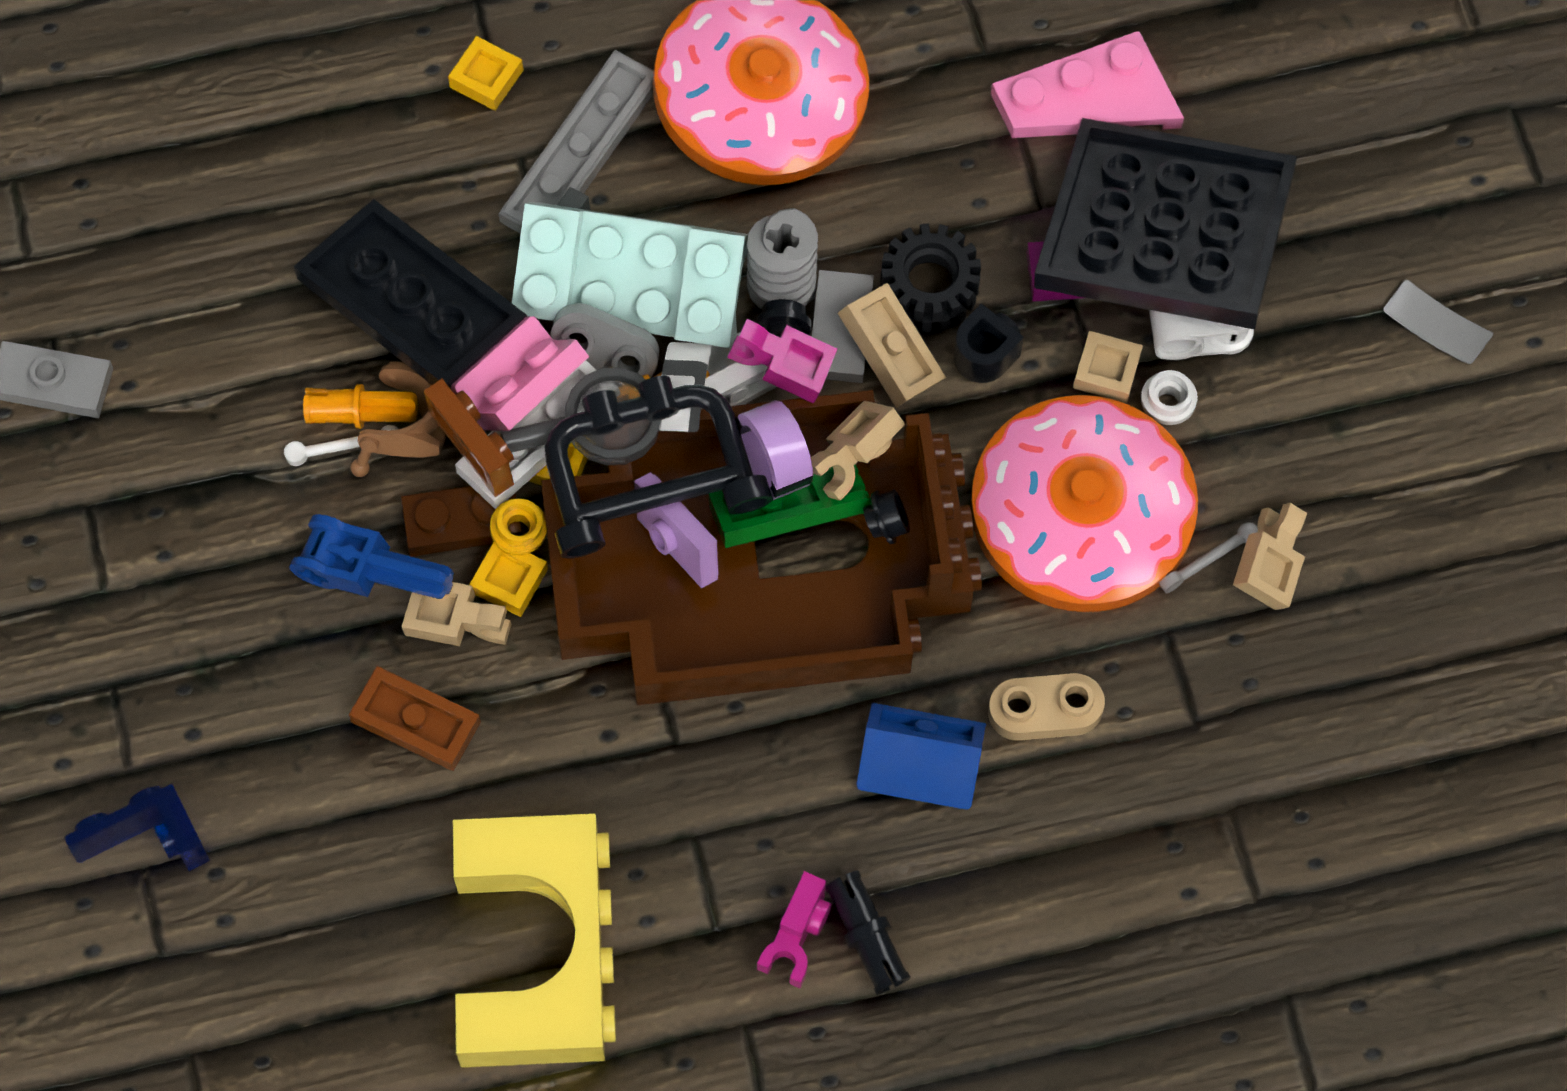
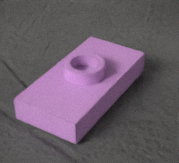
[634,472,719,588]

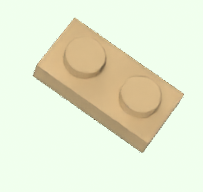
[838,283,946,408]

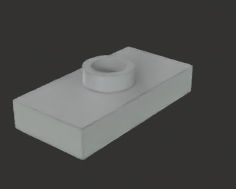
[0,341,114,418]

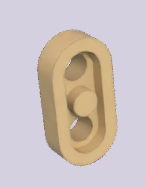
[988,673,1105,741]

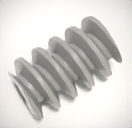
[747,208,818,309]

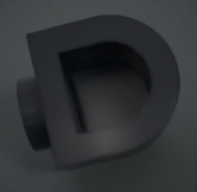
[954,303,1024,383]

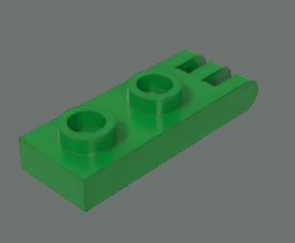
[708,464,871,548]

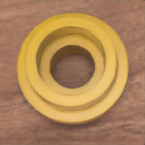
[490,499,547,555]

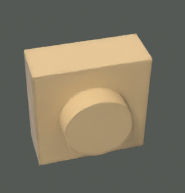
[1073,331,1143,403]

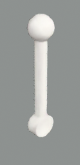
[284,425,398,466]

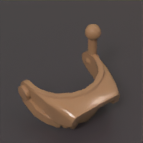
[350,362,446,477]

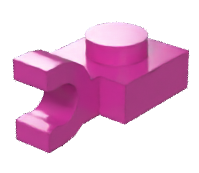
[727,319,837,403]
[757,871,832,989]

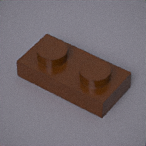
[401,486,522,557]

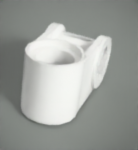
[1149,310,1259,360]

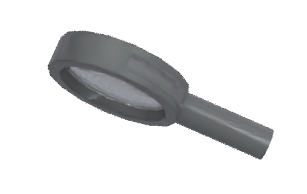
[501,368,662,465]

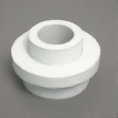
[1141,370,1198,425]

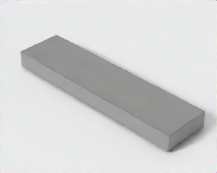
[499,50,654,234]

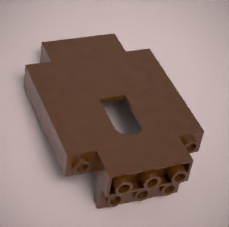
[541,390,982,706]

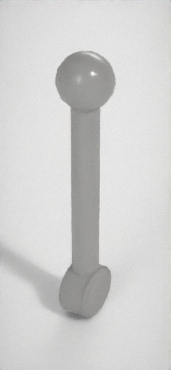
[1159,522,1258,594]

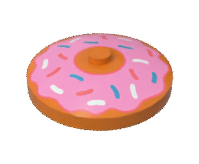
[653,0,869,185]
[970,395,1198,612]

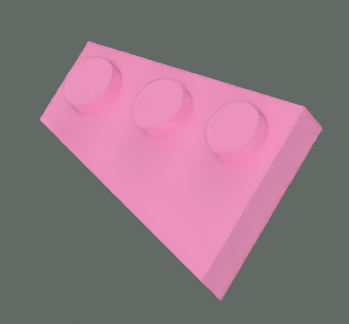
[991,31,1184,138]

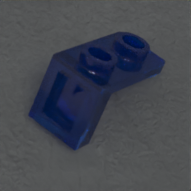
[64,784,210,871]

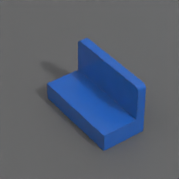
[857,703,986,810]

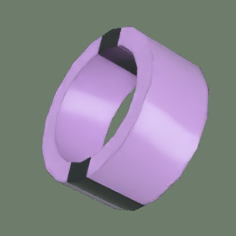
[736,400,813,500]

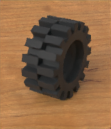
[880,223,981,332]

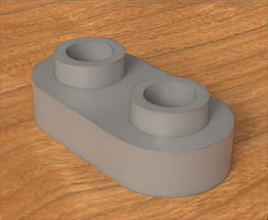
[550,303,659,378]

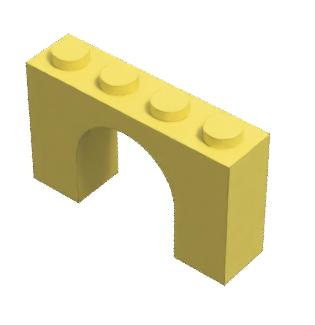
[453,814,616,1068]

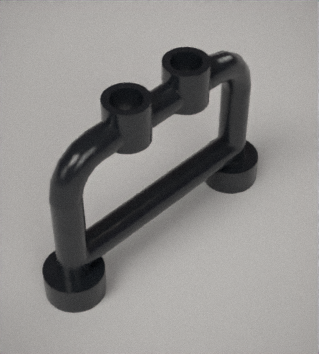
[544,375,773,559]

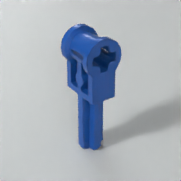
[289,514,454,599]

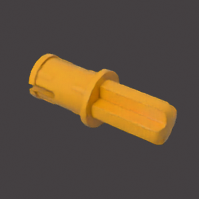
[303,384,418,429]

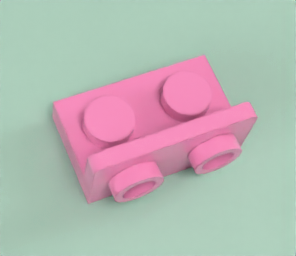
[451,316,589,431]

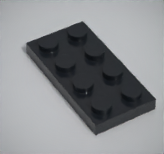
[293,199,527,389]

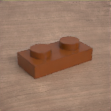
[423,378,514,497]
[349,666,481,772]

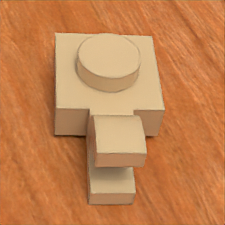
[811,401,905,501]
[1233,503,1307,610]
[402,582,512,646]

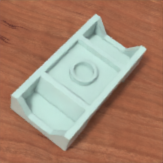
[512,202,748,348]

